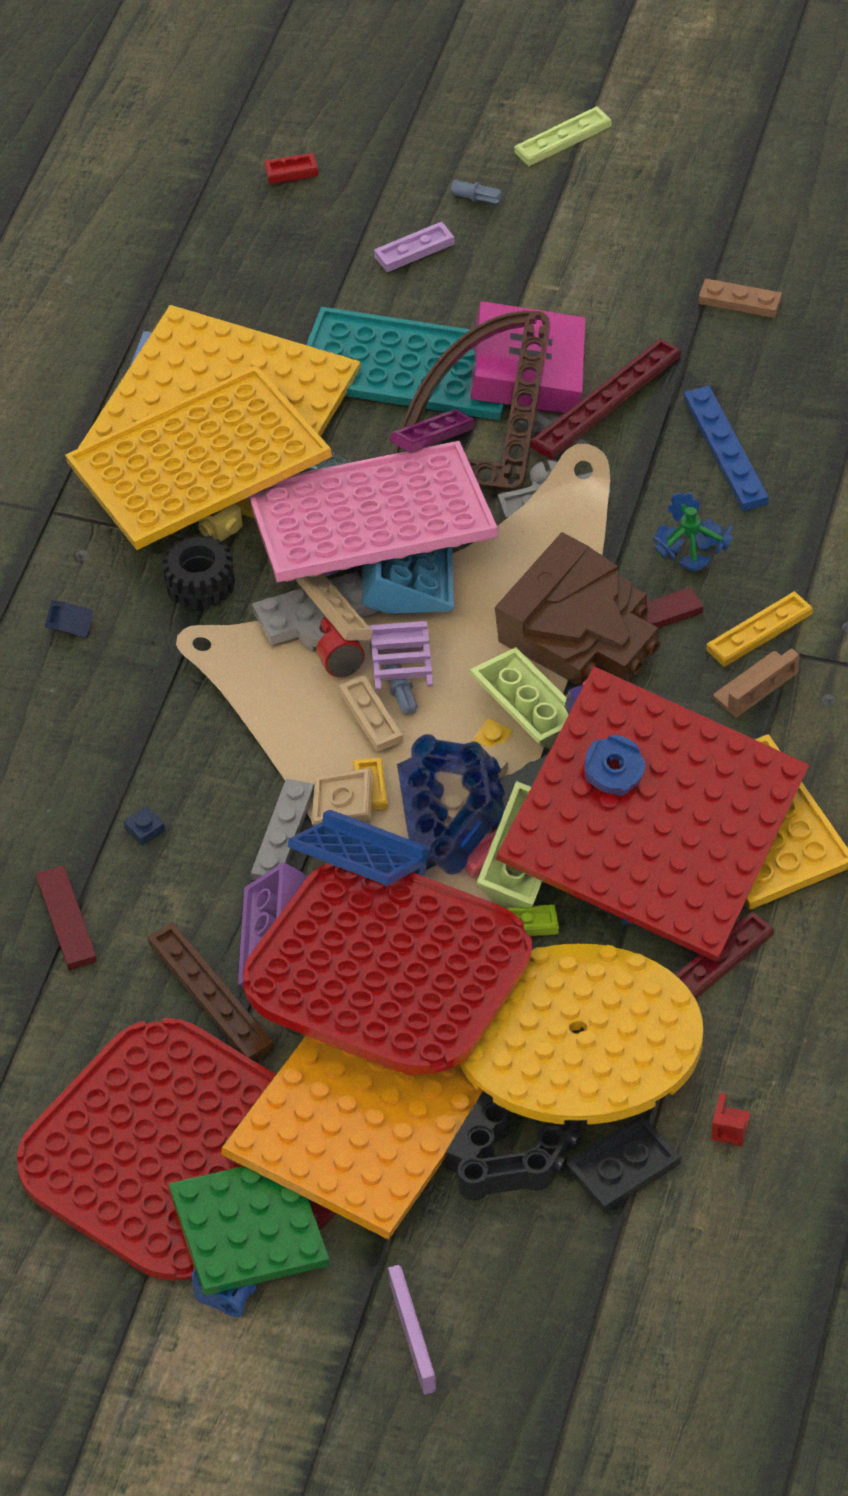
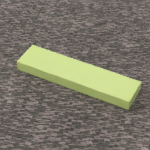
[514,106,611,166]

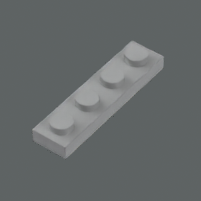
[251,779,314,880]

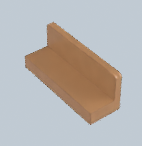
[713,648,800,718]

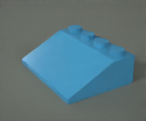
[362,547,454,614]

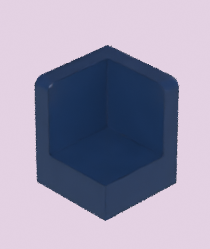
[45,600,93,637]

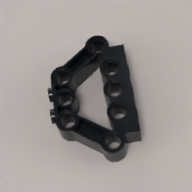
[445,1091,582,1200]

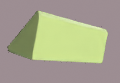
[470,647,568,749]
[476,781,542,907]

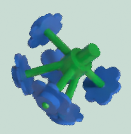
[652,492,733,571]

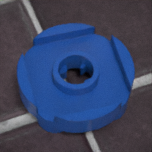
[584,735,645,796]

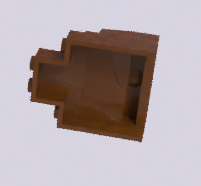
[494,532,660,686]

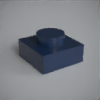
[123,806,165,846]

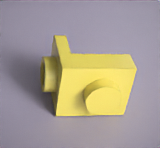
[198,503,243,541]

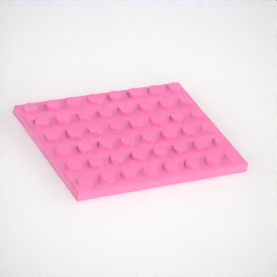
[248,441,498,582]

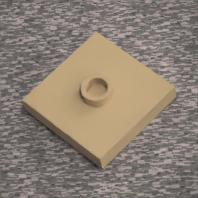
[312,768,373,826]

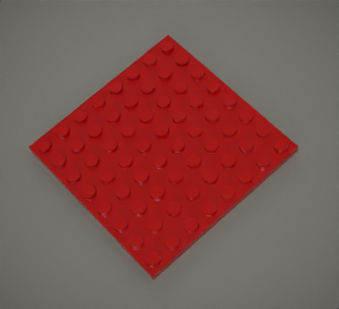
[495,666,809,962]

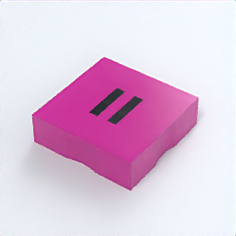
[470,301,585,413]

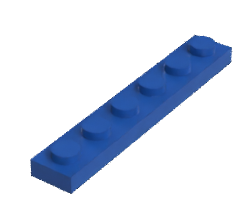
[684,386,768,511]

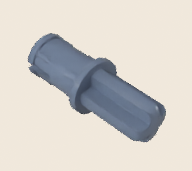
[451,179,502,204]
[383,664,418,715]

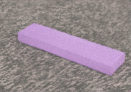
[388,1265,436,1395]

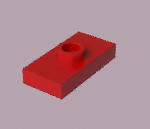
[264,153,319,184]

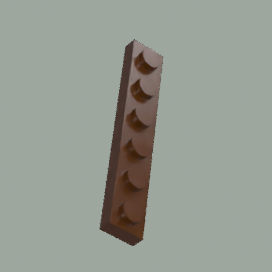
[148,922,274,1061]

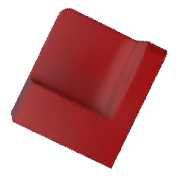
[712,1093,750,1146]

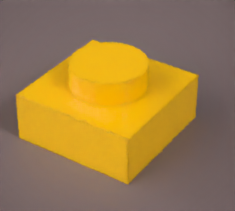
[473,718,513,747]

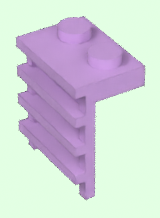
[370,621,433,691]

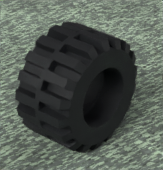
[162,535,235,610]

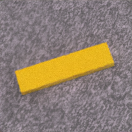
[706,591,813,667]

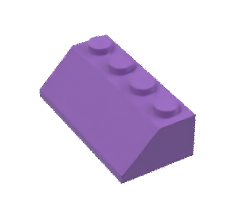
[238,862,308,988]

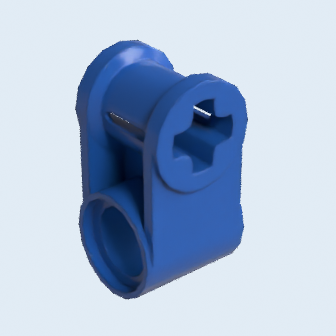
[192,1269,257,1317]

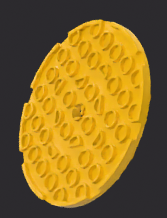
[459,944,703,1125]

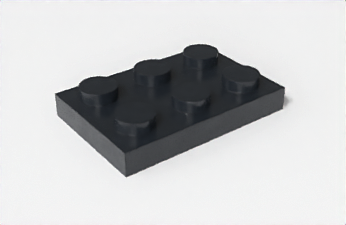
[566,1114,681,1213]

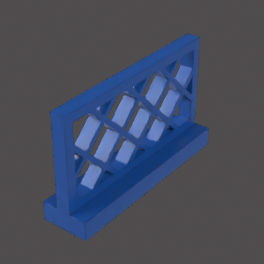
[288,810,429,886]

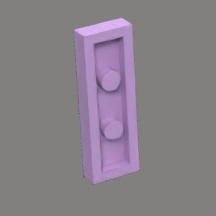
[374,222,455,272]

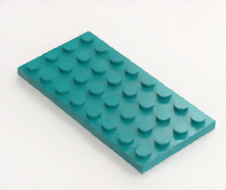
[306,307,506,421]

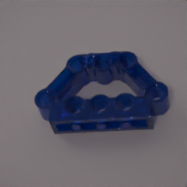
[397,734,505,875]

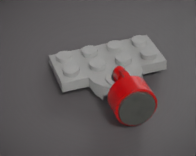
[252,571,377,677]

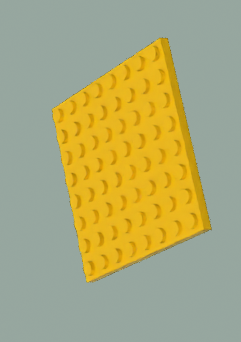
[78,305,361,518]

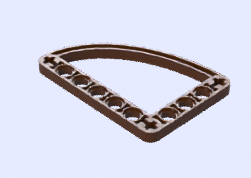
[394,311,551,492]

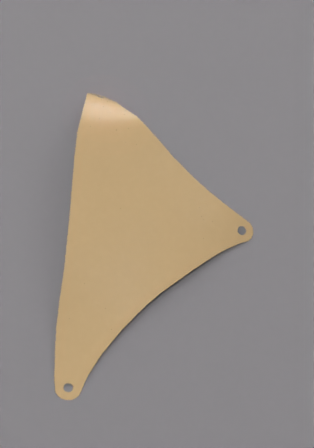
[176,444,610,903]

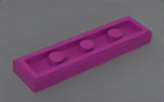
[389,409,476,453]

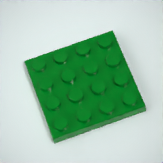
[169,1166,329,1296]

